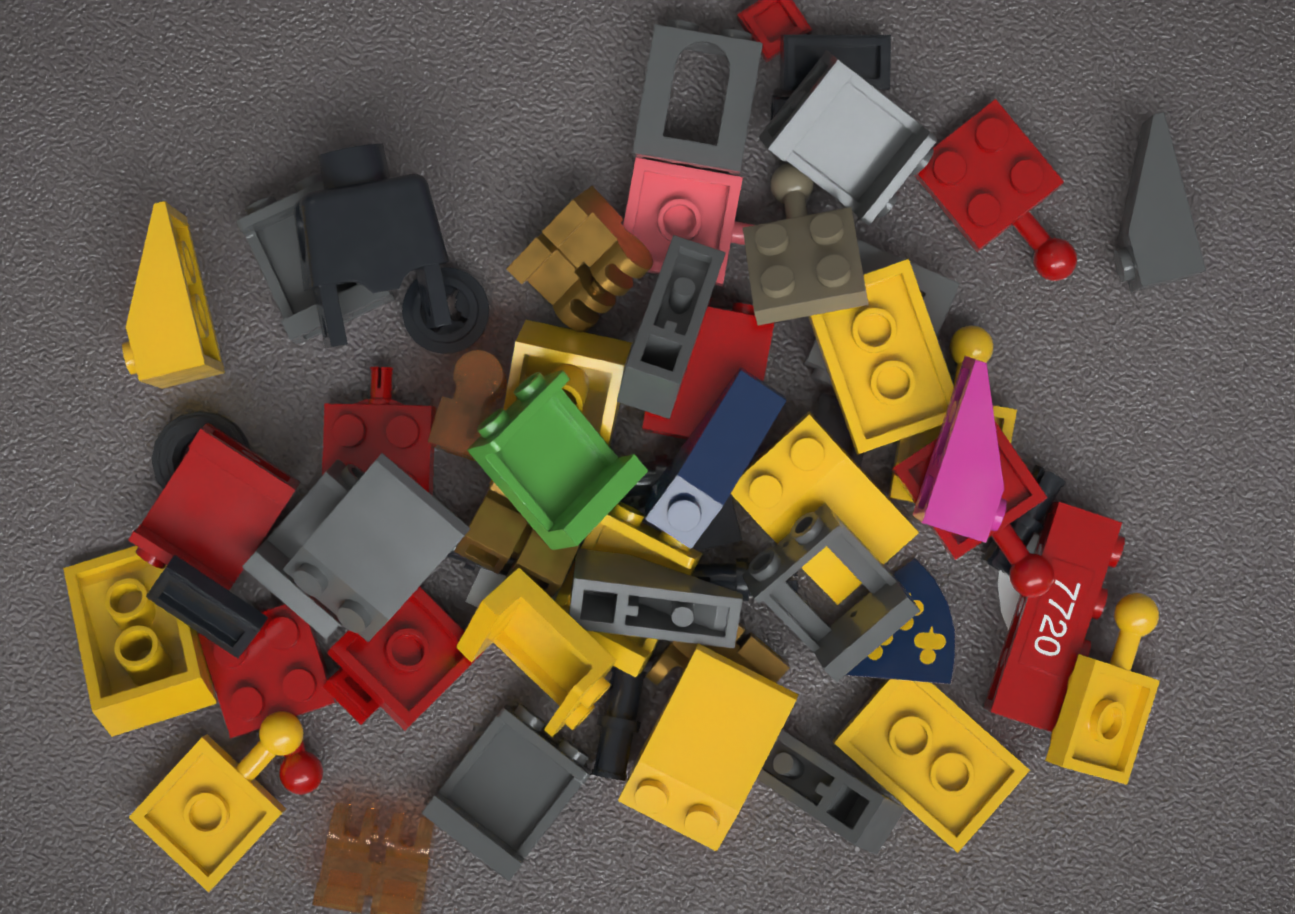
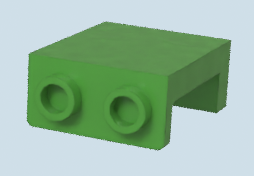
[467,370,648,550]

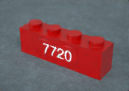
[983,502,1125,732]

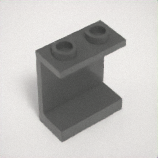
[242,459,365,639]

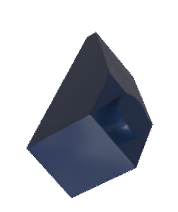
[645,367,787,549]

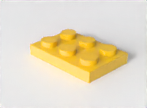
[808,259,954,454]
[832,679,1030,853]

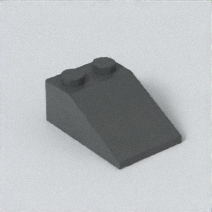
[282,453,470,642]

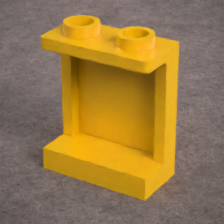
[555,502,702,677]
[456,568,617,737]

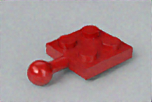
[914,99,1077,281]
[892,421,1054,597]
[327,586,484,731]
[198,604,338,795]

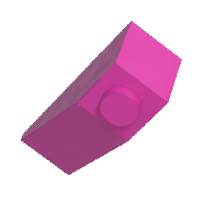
[913,356,1007,543]

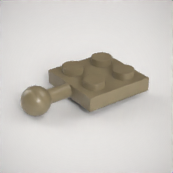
[743,163,869,325]

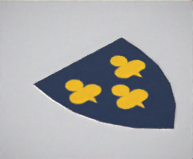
[846,558,955,684]

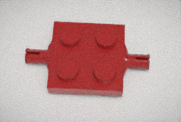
[322,366,436,496]

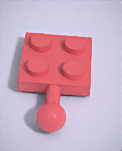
[623,157,754,286]

